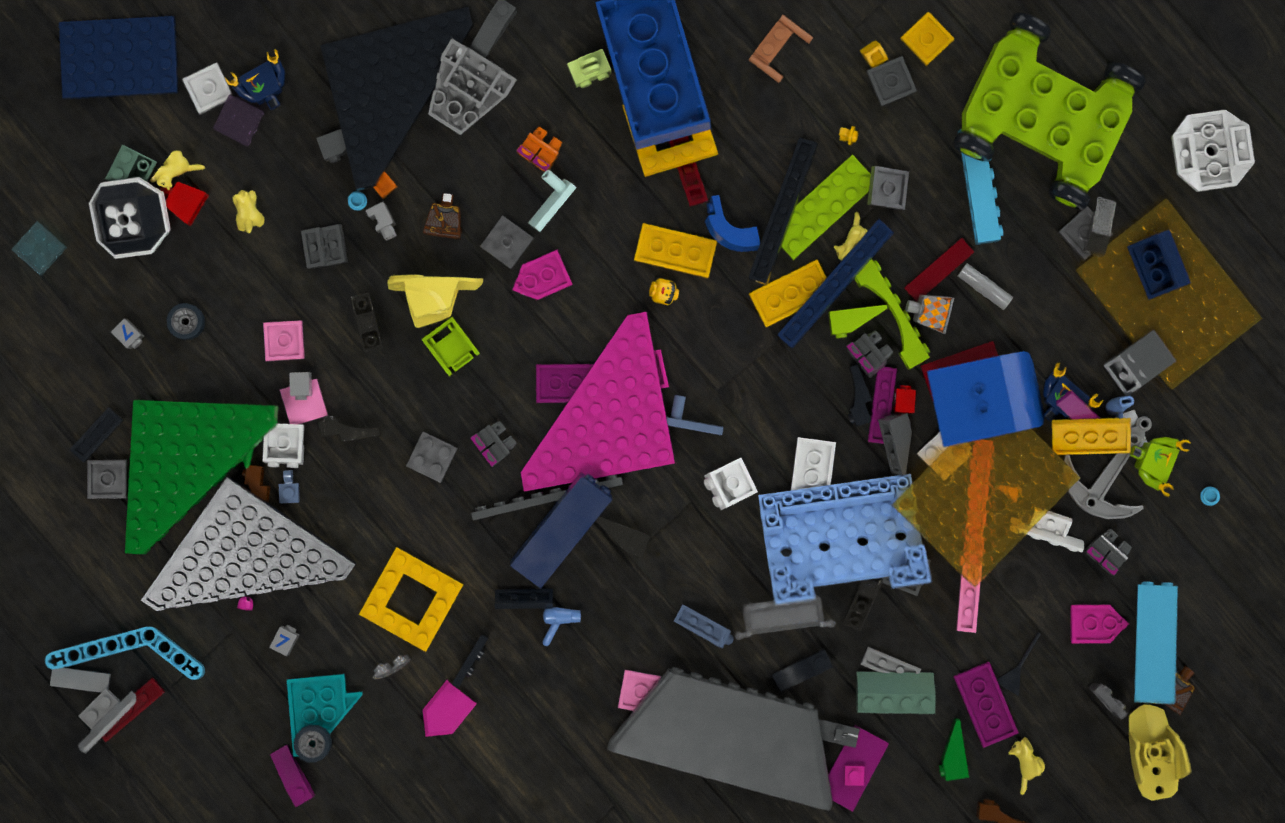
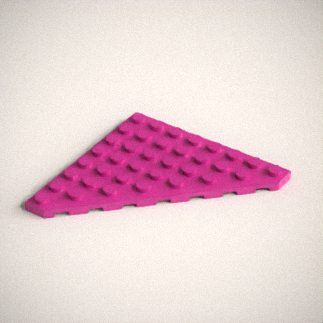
[521,312,675,491]

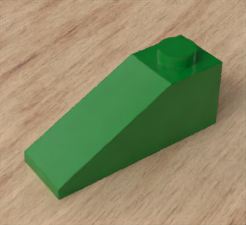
[939,718,969,781]

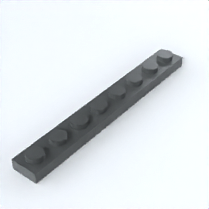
[471,474,623,520]

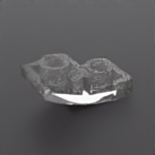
[372,654,412,680]

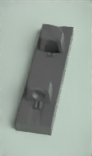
[819,719,860,748]

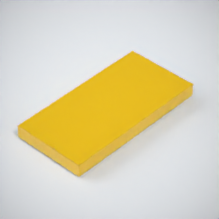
[634,223,717,278]
[749,259,827,328]
[1052,418,1131,455]

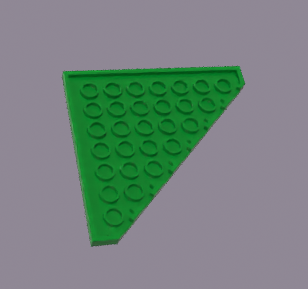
[125,400,278,554]

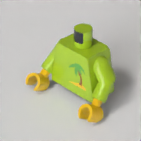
[1129,437,1191,497]

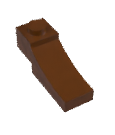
[242,465,271,503]
[976,799,1031,823]

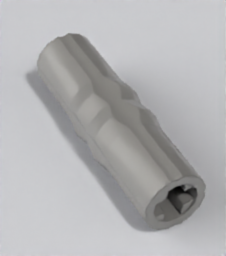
[957,263,1013,310]

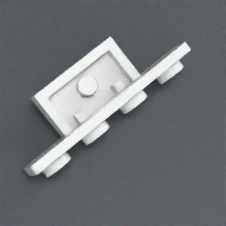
[1009,507,1084,552]

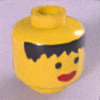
[649,278,679,305]

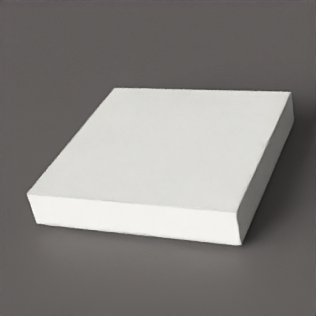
[182,63,234,114]

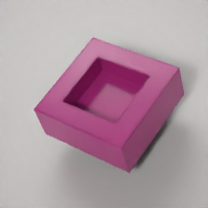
[844,765,864,786]

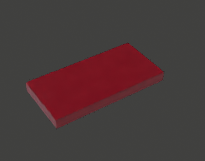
[920,341,998,402]

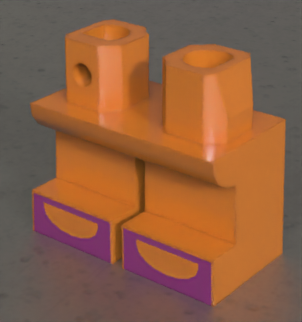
[517,127,562,172]

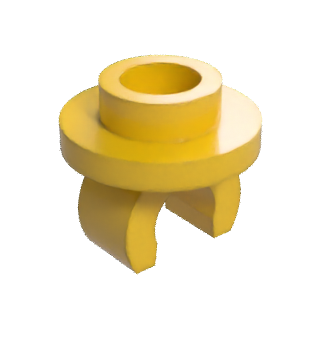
[839,126,858,146]

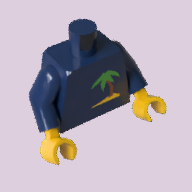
[225,49,285,110]
[1043,363,1103,422]

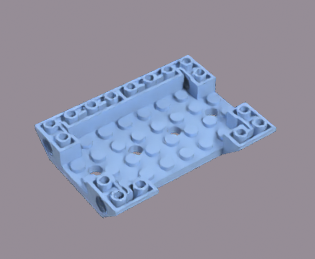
[758,474,931,604]

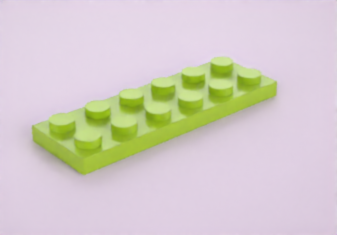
[781,155,871,260]

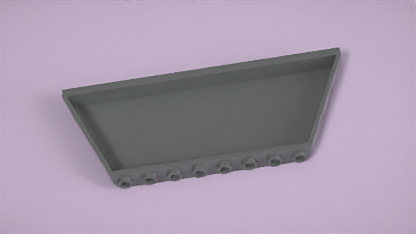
[607,667,833,810]

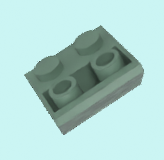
[105,145,157,182]

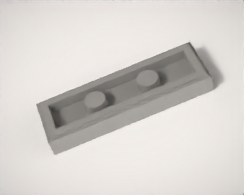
[861,647,921,674]
[50,668,111,693]

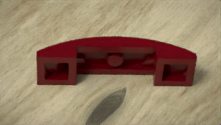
[669,136,708,206]

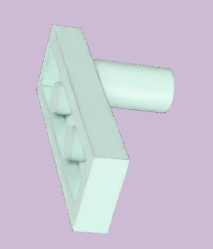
[528,170,577,232]

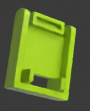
[422,317,480,376]

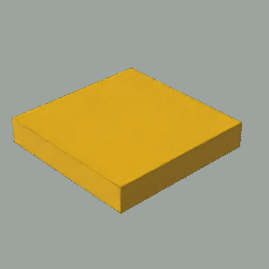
[900,11,954,66]

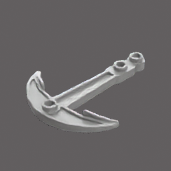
[1063,416,1152,519]

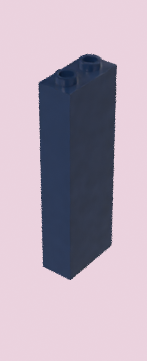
[510,472,612,588]

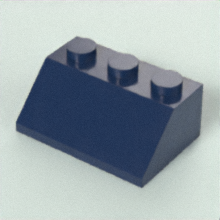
[1127,230,1191,300]

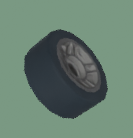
[167,303,205,340]
[294,725,332,762]

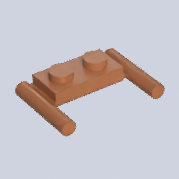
[749,15,813,83]

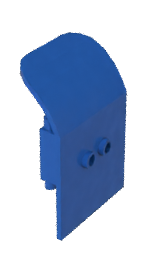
[927,351,1044,447]

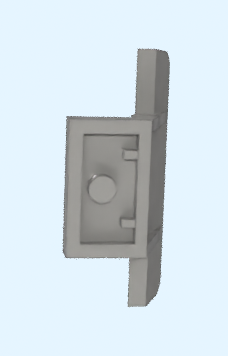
[78,688,136,753]

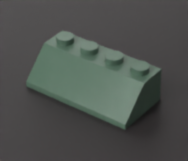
[856,671,936,714]

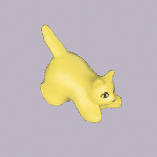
[150,150,205,190]
[232,190,265,233]
[834,212,868,261]
[1008,737,1045,795]

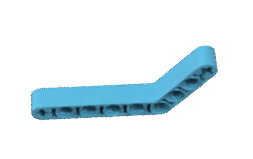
[45,627,205,680]

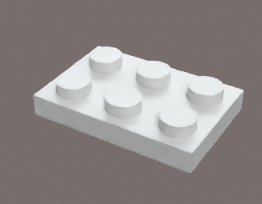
[791,437,836,497]

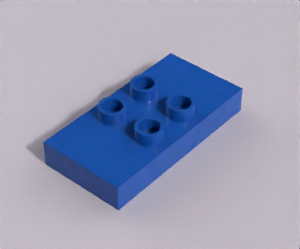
[595,0,711,150]

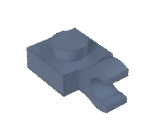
[279,470,300,503]

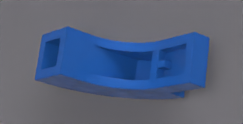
[705,195,760,252]

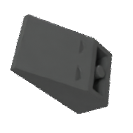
[1104,330,1177,396]

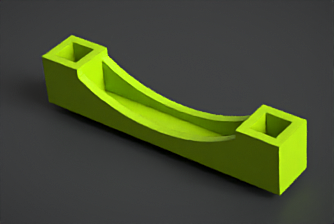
[854,259,930,370]

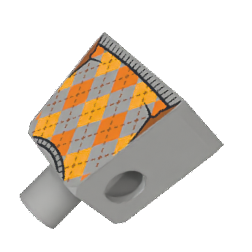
[905,295,954,334]

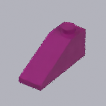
[270,745,316,807]

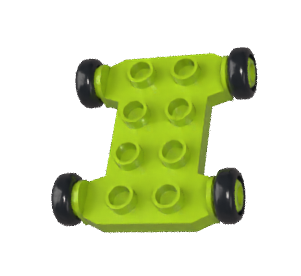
[953,13,1146,210]

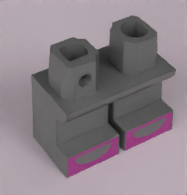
[846,331,893,378]
[471,421,517,467]
[1084,529,1132,576]

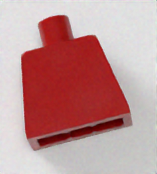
[160,182,209,226]

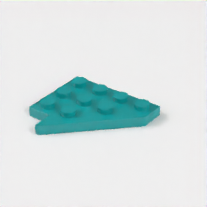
[287,674,363,757]

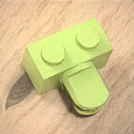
[567,49,612,88]

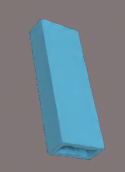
[1134,582,1178,704]

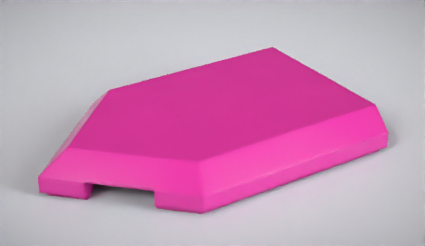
[513,250,573,300]
[1070,605,1129,644]
[423,680,477,737]

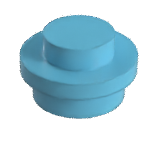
[348,191,367,211]
[1200,487,1220,506]

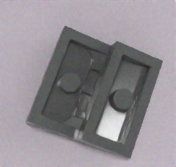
[301,224,348,269]

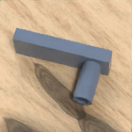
[666,395,723,435]
[674,604,733,648]

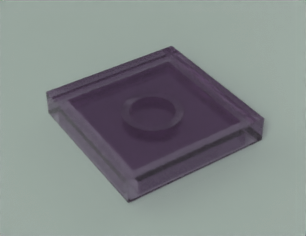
[213,94,264,146]

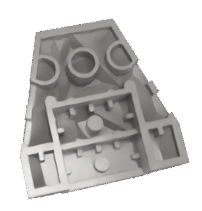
[428,38,517,135]

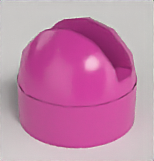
[237,596,253,610]

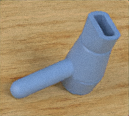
[1105,396,1134,418]
[543,607,581,646]

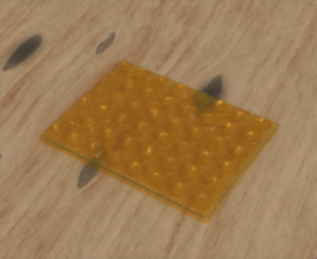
[1076,198,1262,390]
[892,429,1080,587]

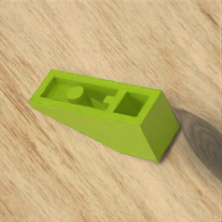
[828,305,887,338]

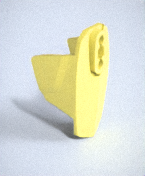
[388,275,483,328]
[1129,704,1190,801]

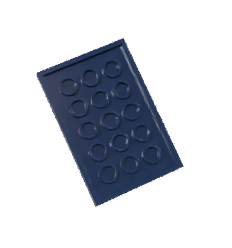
[59,16,178,99]

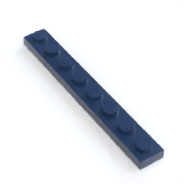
[777,219,895,348]

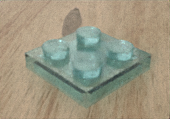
[11,221,67,276]

